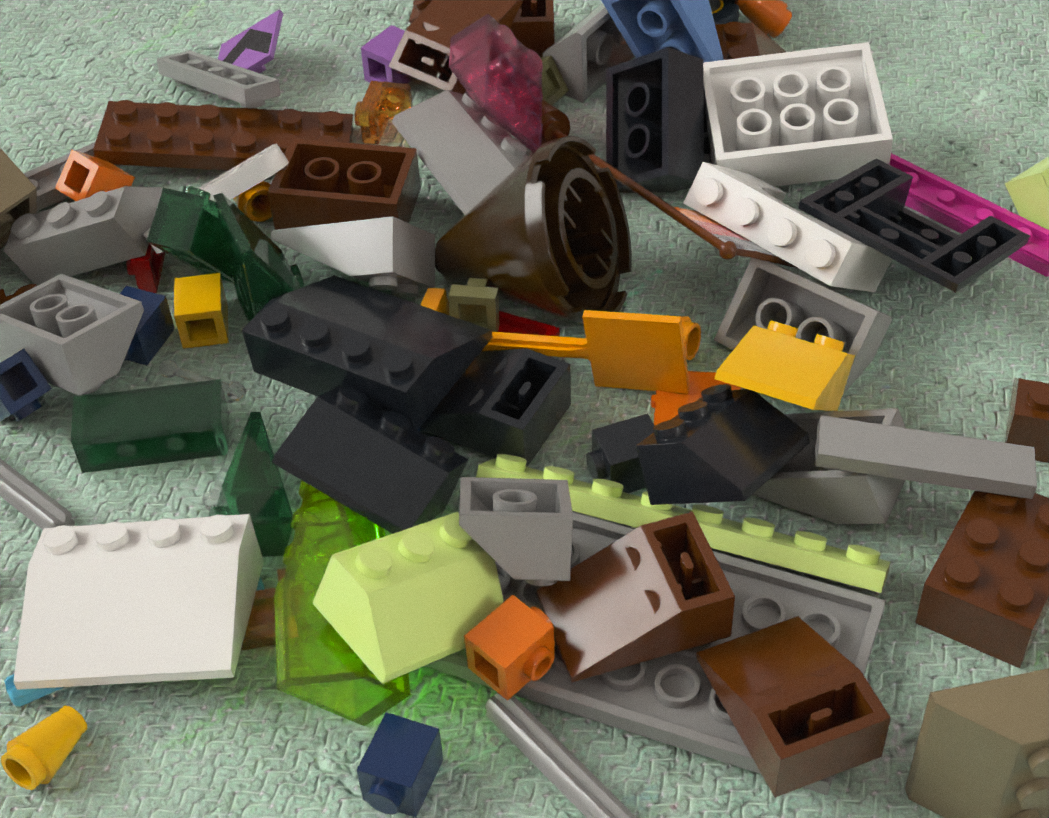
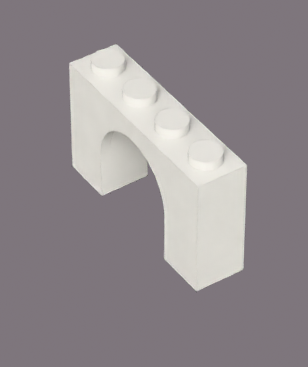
[683,162,892,293]

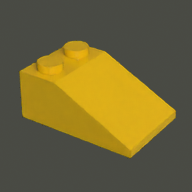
[715,320,855,411]

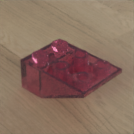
[449,14,543,152]

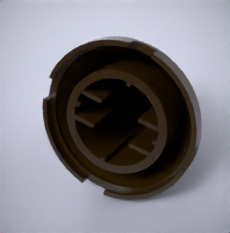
[435,136,632,324]

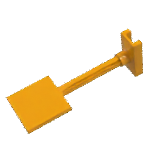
[420,288,690,394]

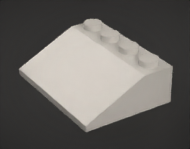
[703,42,893,187]
[13,514,264,690]

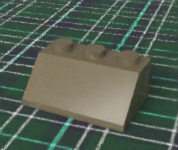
[905,668,1049,818]

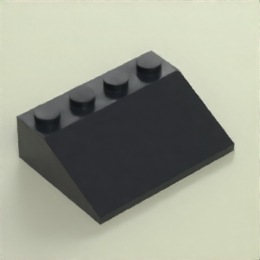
[241,275,493,430]

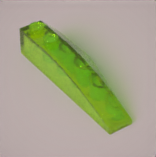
[274,480,411,726]

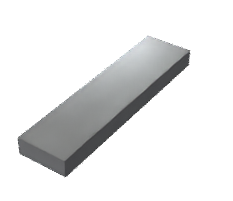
[815,415,1037,499]

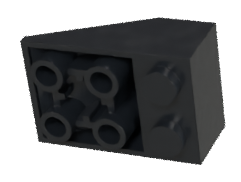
[420,348,571,467]

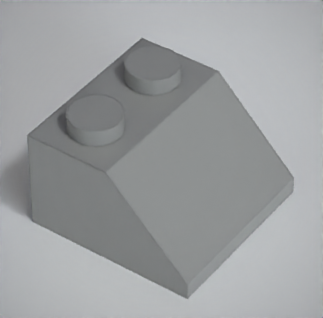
[459,477,573,586]

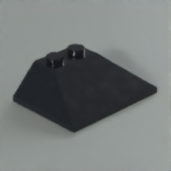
[798,158,1030,293]

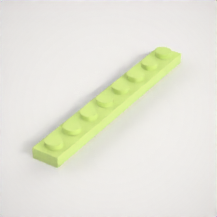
[476,454,891,593]

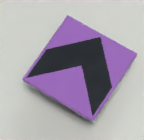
[213,9,283,94]

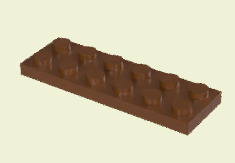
[93,100,353,171]

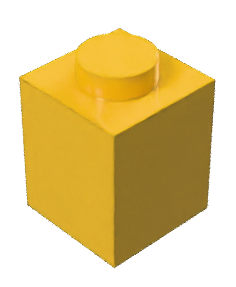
[174,273,229,349]

